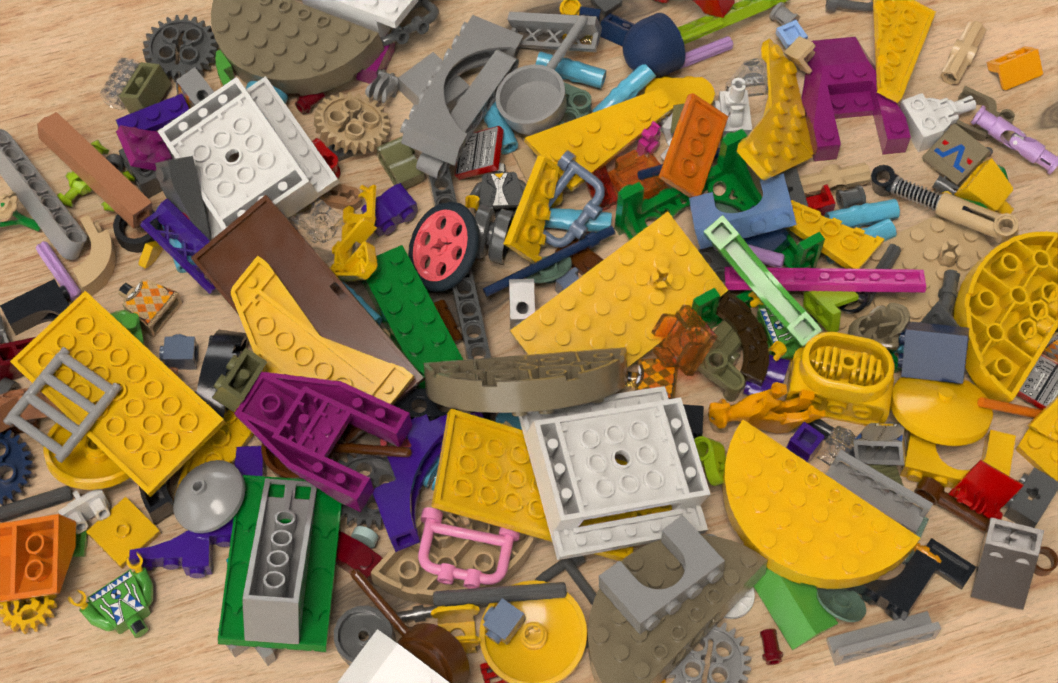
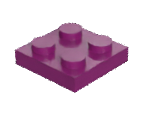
[116,125,172,171]

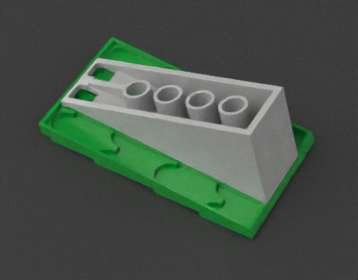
[217,475,342,652]

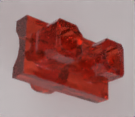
[585,166,617,211]

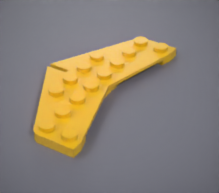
[737,38,813,181]
[231,256,415,405]

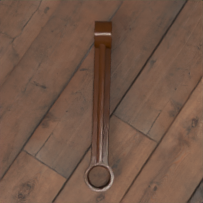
[914,477,1058,576]

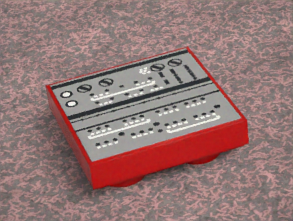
[455,126,504,180]
[1016,354,1058,410]

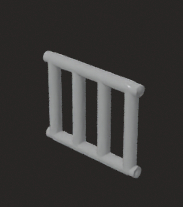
[3,347,122,463]

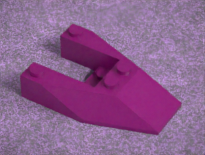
[801,36,911,162]
[234,371,412,512]

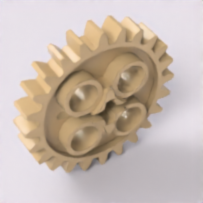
[313,92,391,155]

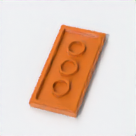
[658,93,729,198]

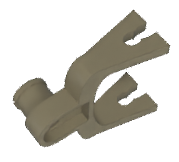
[955,86,1015,141]

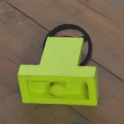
[803,291,870,332]

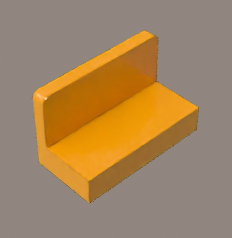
[987,46,1043,90]

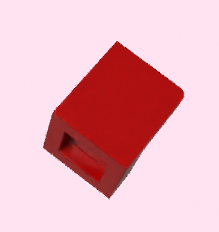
[806,184,836,216]

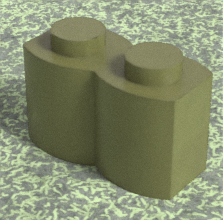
[377,136,424,189]

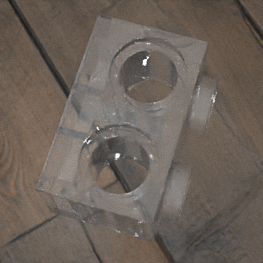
[289,198,344,247]

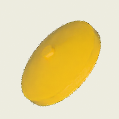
[890,377,993,446]
[43,416,130,490]
[479,581,587,683]

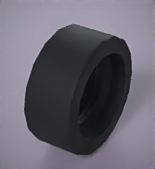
[113,209,162,253]

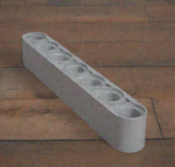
[416,50,519,179]
[0,129,87,260]

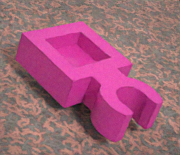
[636,121,661,158]

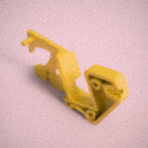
[331,184,378,281]

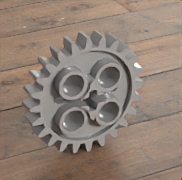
[666,622,751,683]

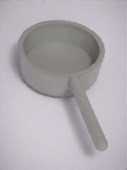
[495,15,588,135]

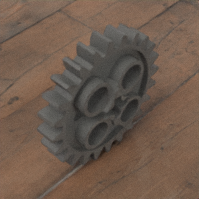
[142,15,219,83]
[338,454,396,530]

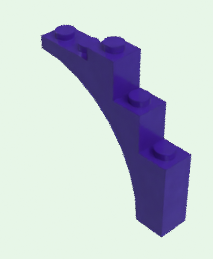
[373,411,483,552]
[129,446,266,578]

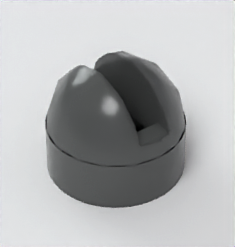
[106,153,124,172]

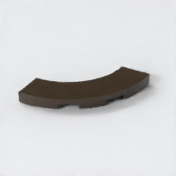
[716,292,769,387]

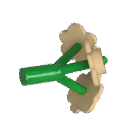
[0,191,40,232]

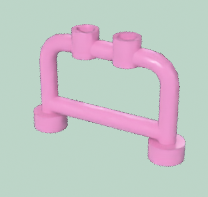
[418,508,520,589]

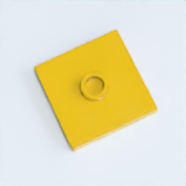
[86,497,161,569]

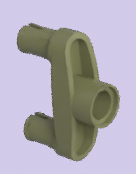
[684,342,745,402]

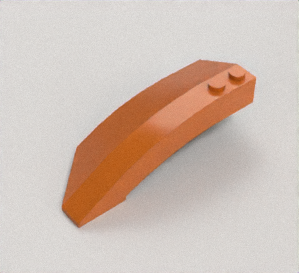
[0,514,76,602]

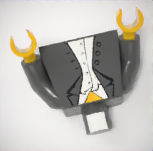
[465,163,527,218]

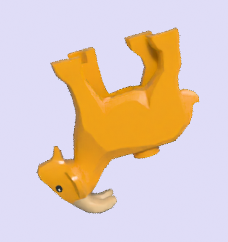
[708,382,825,434]

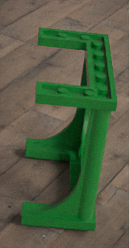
[614,129,825,340]

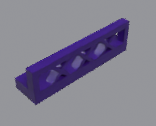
[140,198,216,294]

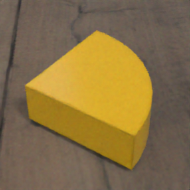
[138,241,163,269]

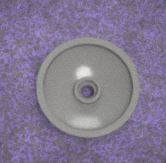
[173,460,245,533]

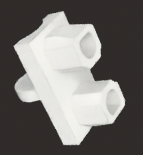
[58,489,111,534]

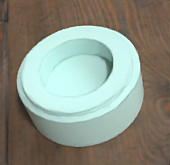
[351,526,378,548]

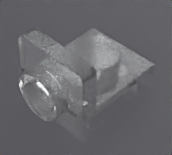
[817,426,856,466]

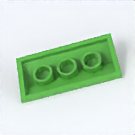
[753,567,838,651]

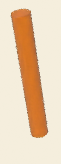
[977,397,1042,418]

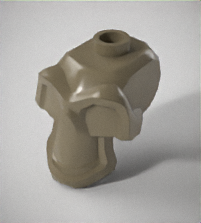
[848,303,910,351]

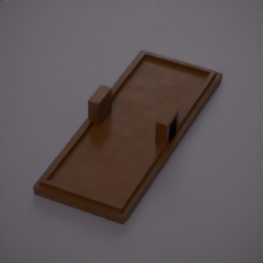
[191,195,425,443]

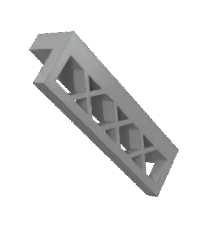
[507,12,602,52]
[826,450,933,534]
[826,611,941,666]

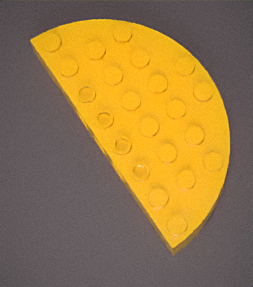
[954,231,1058,403]
[722,420,920,589]

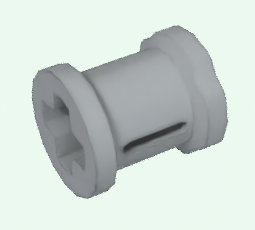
[769,2,800,25]

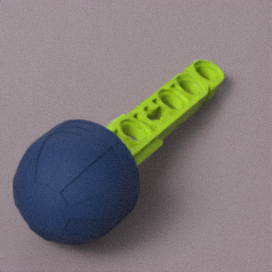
[623,0,788,78]

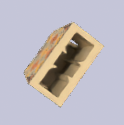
[118,279,182,338]

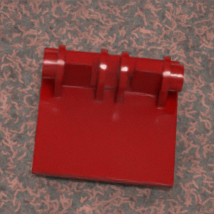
[949,460,1024,520]

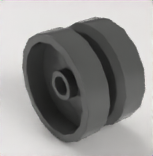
[475,204,515,264]
[334,606,396,666]

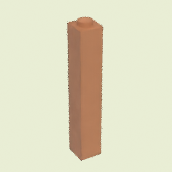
[37,112,152,229]

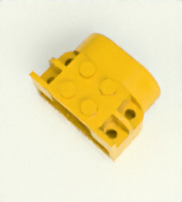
[784,332,895,426]

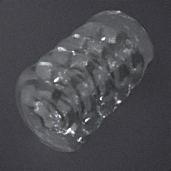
[100,58,140,110]

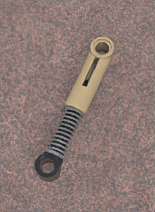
[871,165,1019,244]

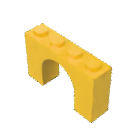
[900,430,1016,489]

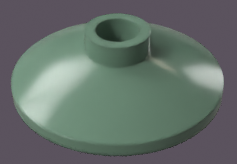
[526,255,572,283]
[817,588,866,622]

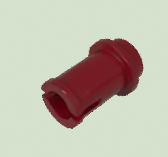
[295,92,325,114]
[760,629,783,665]

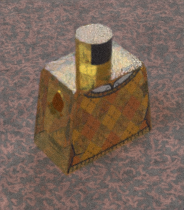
[625,358,679,399]

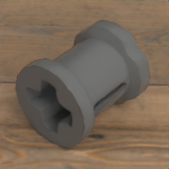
[835,185,866,209]

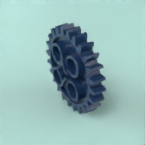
[0,430,35,506]

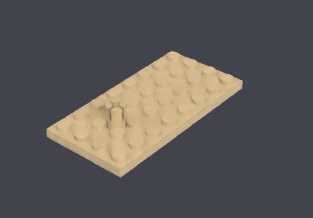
[800,215,993,336]

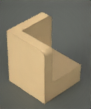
[784,36,815,74]

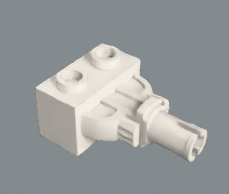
[714,78,752,141]
[900,93,976,152]

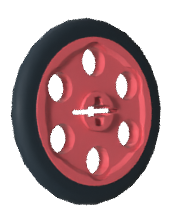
[408,202,480,292]

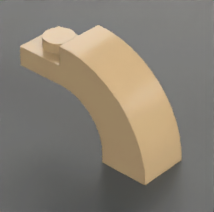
[72,215,116,296]

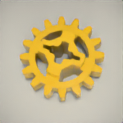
[0,594,57,634]

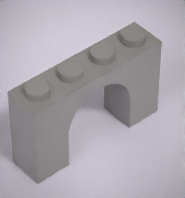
[599,515,725,634]

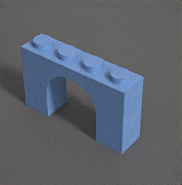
[689,173,797,249]

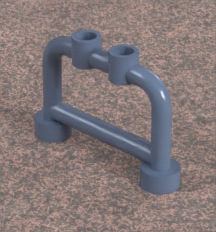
[543,150,605,248]

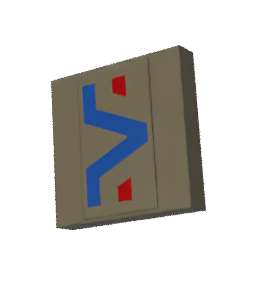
[922,123,991,186]

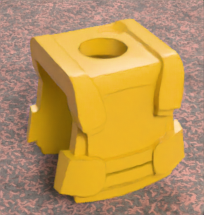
[431,604,481,655]

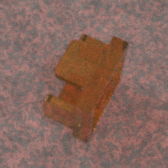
[604,150,669,200]
[651,305,718,376]

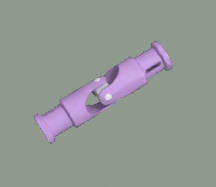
[971,105,1058,174]

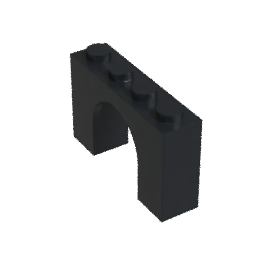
[0,279,70,335]
[845,550,940,621]

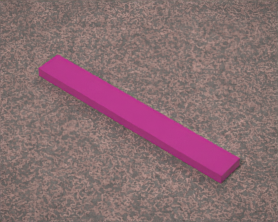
[724,267,926,293]

